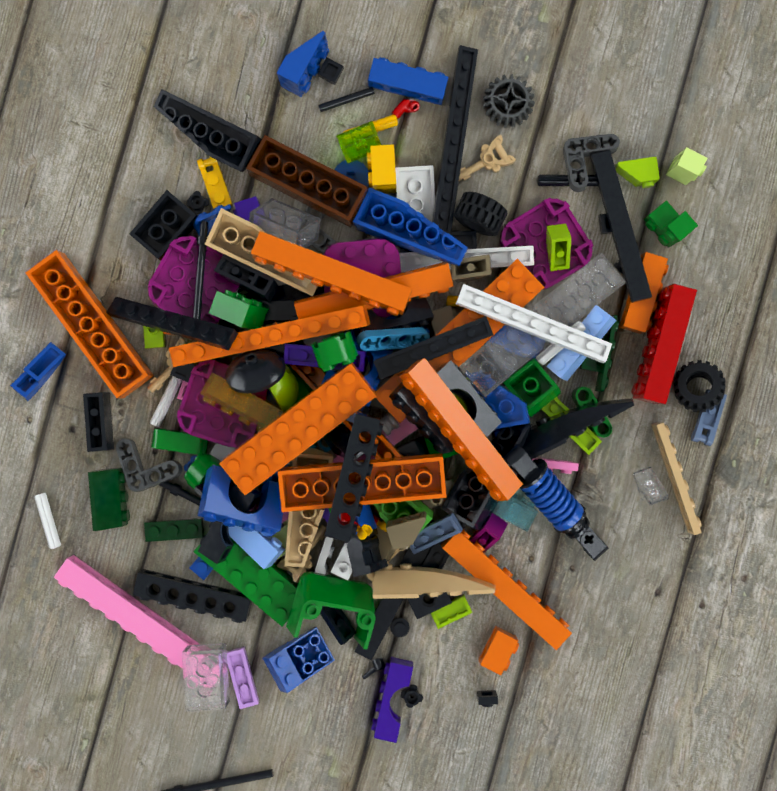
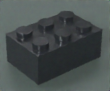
[129,190,197,261]

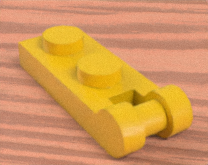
[197,156,233,209]

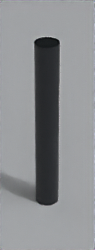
[318,87,375,112]

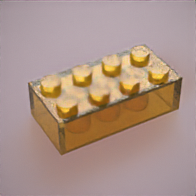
[200,372,284,432]

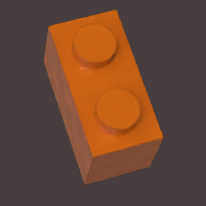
[479,626,519,675]

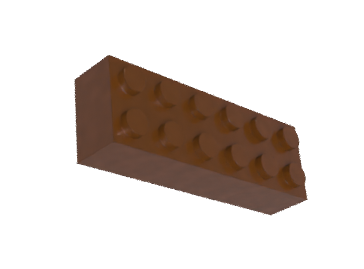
[246,135,368,228]

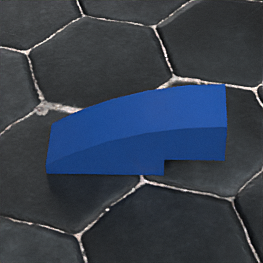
[10,342,66,401]

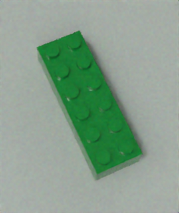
[193,537,298,627]

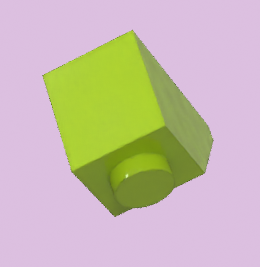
[615,156,660,188]
[546,224,571,271]

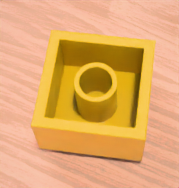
[367,144,396,194]

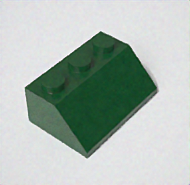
[88,468,130,531]

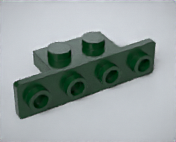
[580,315,619,392]

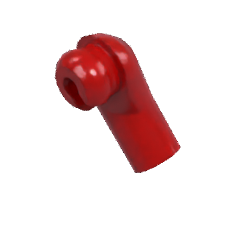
[391,99,420,119]

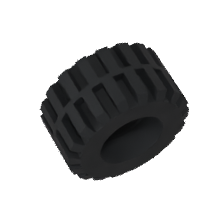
[454,192,508,236]
[674,360,726,413]

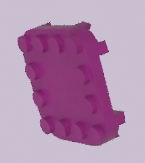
[500,198,593,291]
[148,236,239,324]
[323,238,401,317]
[177,360,267,448]

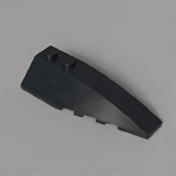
[154,89,262,172]
[219,284,324,322]
[522,398,634,460]
[441,423,532,530]

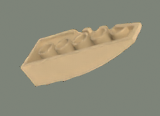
[204,208,318,296]
[284,448,334,567]
[373,564,496,599]

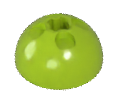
[269,365,299,413]

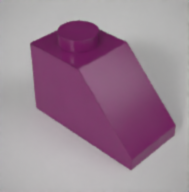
[469,512,508,553]

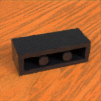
[83,392,114,452]

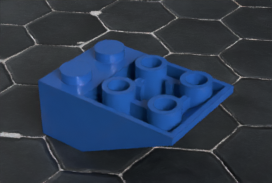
[277,31,329,97]
[263,627,335,693]

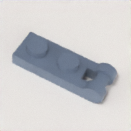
[691,389,727,446]

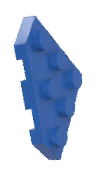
[464,371,530,429]

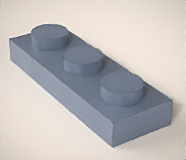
[409,513,463,554]

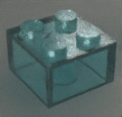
[491,494,538,532]

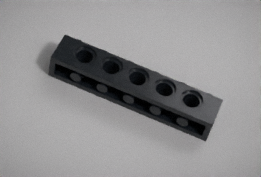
[325,412,384,542]
[133,569,252,623]

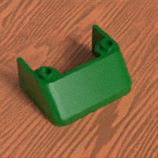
[286,572,376,650]

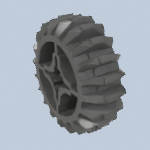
[483,74,535,128]

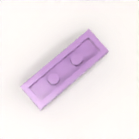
[225,646,259,709]

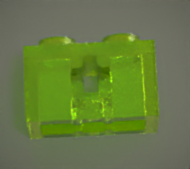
[336,121,381,164]

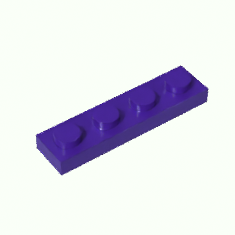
[284,343,366,372]

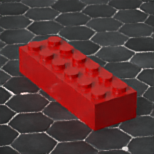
[632,284,697,405]

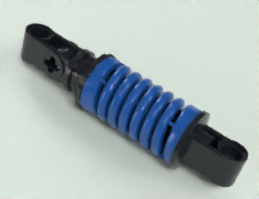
[503,444,609,561]

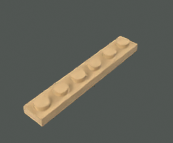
[651,422,702,535]

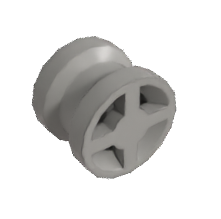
[380,412,400,436]

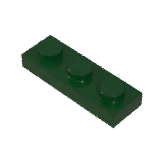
[144,518,204,542]

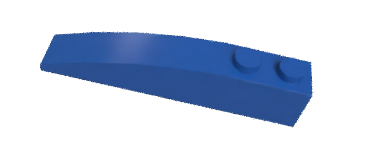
[353,187,468,266]

